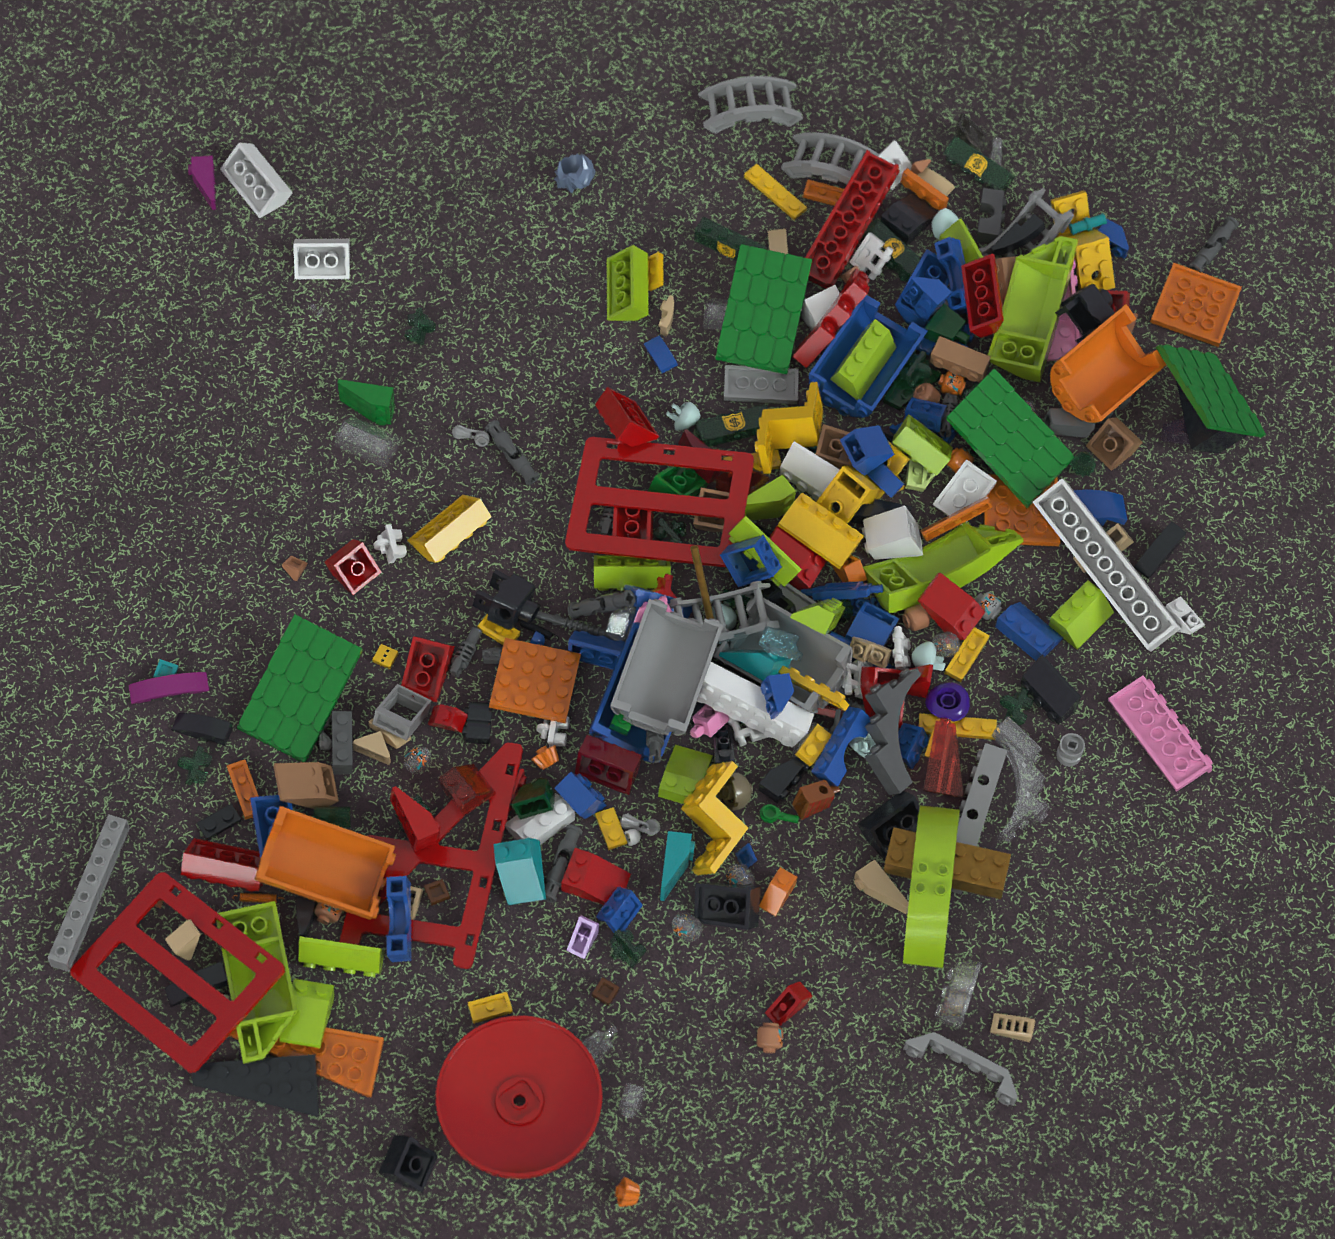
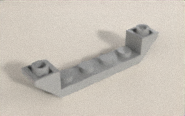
[903,1032,1018,1106]

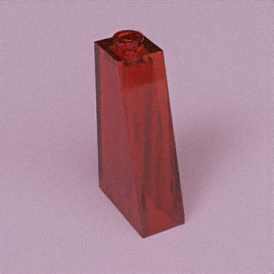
[923,718,963,798]

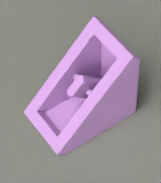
[566,915,599,959]

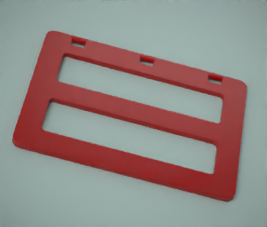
[565,437,754,568]
[70,872,285,1073]

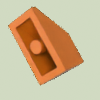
[830,555,867,582]
[759,867,797,917]

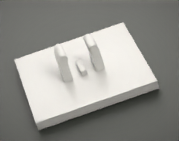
[878,140,912,190]

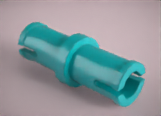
[1069,213,1107,235]

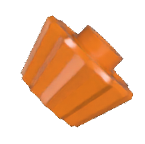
[531,745,559,770]
[615,1177,640,1207]

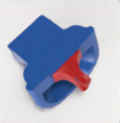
[624,574,693,626]

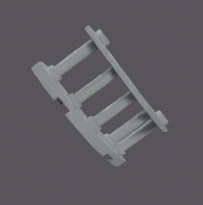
[698,76,803,133]
[781,132,879,184]
[979,188,1074,257]
[668,581,780,644]

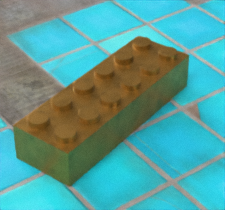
[884,827,1011,900]

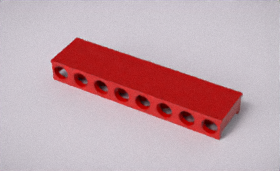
[805,150,900,289]

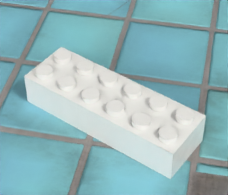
[697,662,814,747]

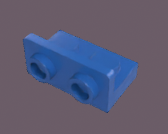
[904,397,947,432]
[898,723,929,769]
[596,887,643,936]

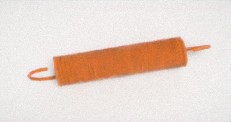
[232,893,284,903]

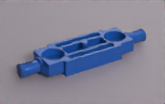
[801,581,883,600]

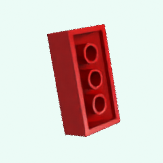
[961,253,1004,338]
[595,387,659,447]
[181,838,263,892]

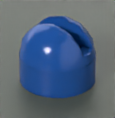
[530,631,545,646]

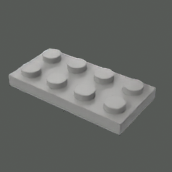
[724,365,799,404]

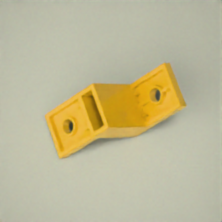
[1051,190,1115,290]
[755,382,823,474]
[816,441,910,524]
[681,761,748,875]

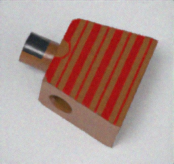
[792,780,841,820]

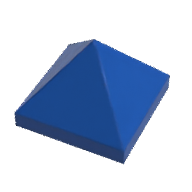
[735,843,758,871]

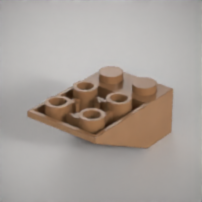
[273,762,339,810]

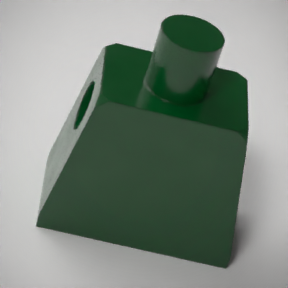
[924,303,970,345]
[512,778,555,820]

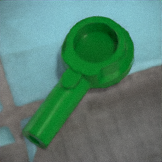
[759,804,799,824]

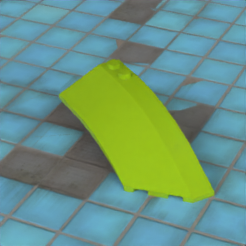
[988,236,1078,382]
[863,522,1023,613]
[216,901,297,1064]

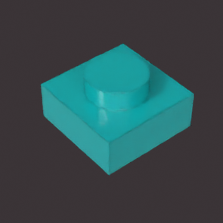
[153,659,179,678]

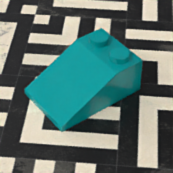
[719,649,792,681]
[660,831,695,901]
[493,838,546,905]

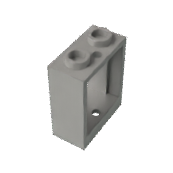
[372,684,432,741]

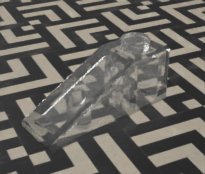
[605,606,636,641]

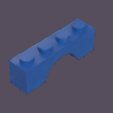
[934,237,967,315]
[811,707,870,787]
[386,876,411,962]

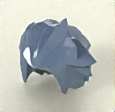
[554,153,595,193]

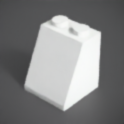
[800,285,843,334]
[862,506,923,560]

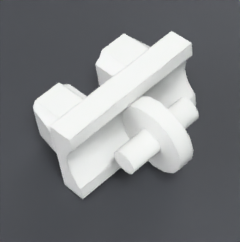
[373,524,407,564]
[536,716,570,747]

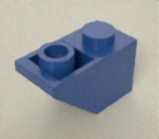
[1098,218,1129,259]
[761,673,794,719]

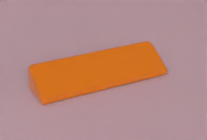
[920,496,993,541]

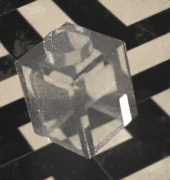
[619,1083,646,1118]

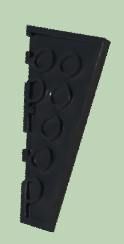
[192,1054,319,1117]

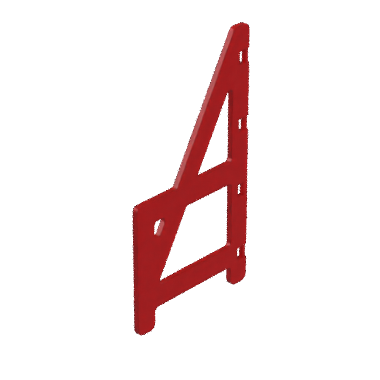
[339,743,523,969]

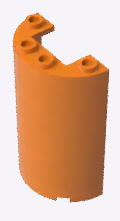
[1050,304,1166,423]
[254,806,396,920]

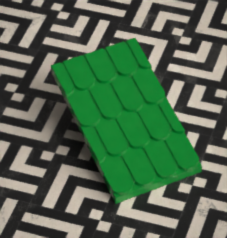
[715,244,812,375]
[1156,345,1266,453]
[946,369,1074,508]
[237,614,363,763]

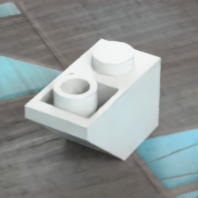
[1165,596,1205,634]

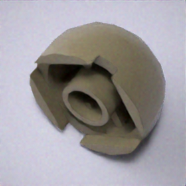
[717,772,753,812]

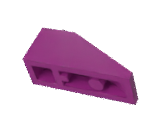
[188,156,216,210]

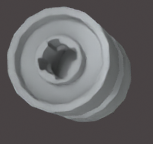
[1056,733,1085,767]

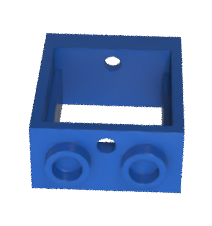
[720,535,782,587]

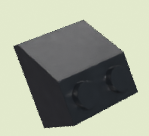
[378,1135,438,1193]

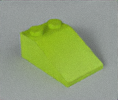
[745,475,796,521]
[658,744,713,804]
[280,979,334,1048]

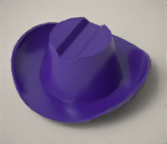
[925,682,970,721]

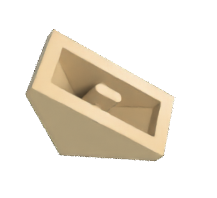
[353,731,391,765]
[165,919,201,960]

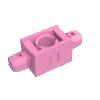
[690,704,729,738]

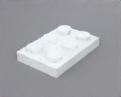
[933,459,997,525]

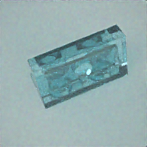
[759,626,803,661]

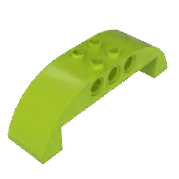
[903,805,960,968]

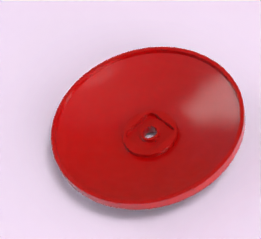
[436,1016,602,1179]

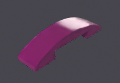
[129,672,209,704]

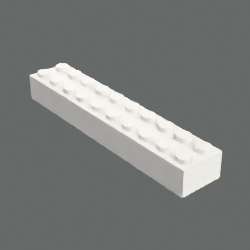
[1033,479,1181,652]

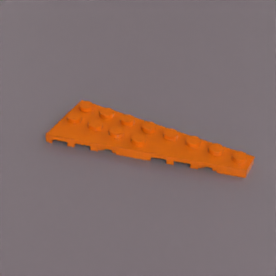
[229,1028,384,1098]

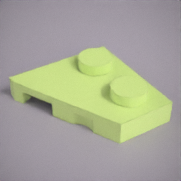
[905,456,935,492]

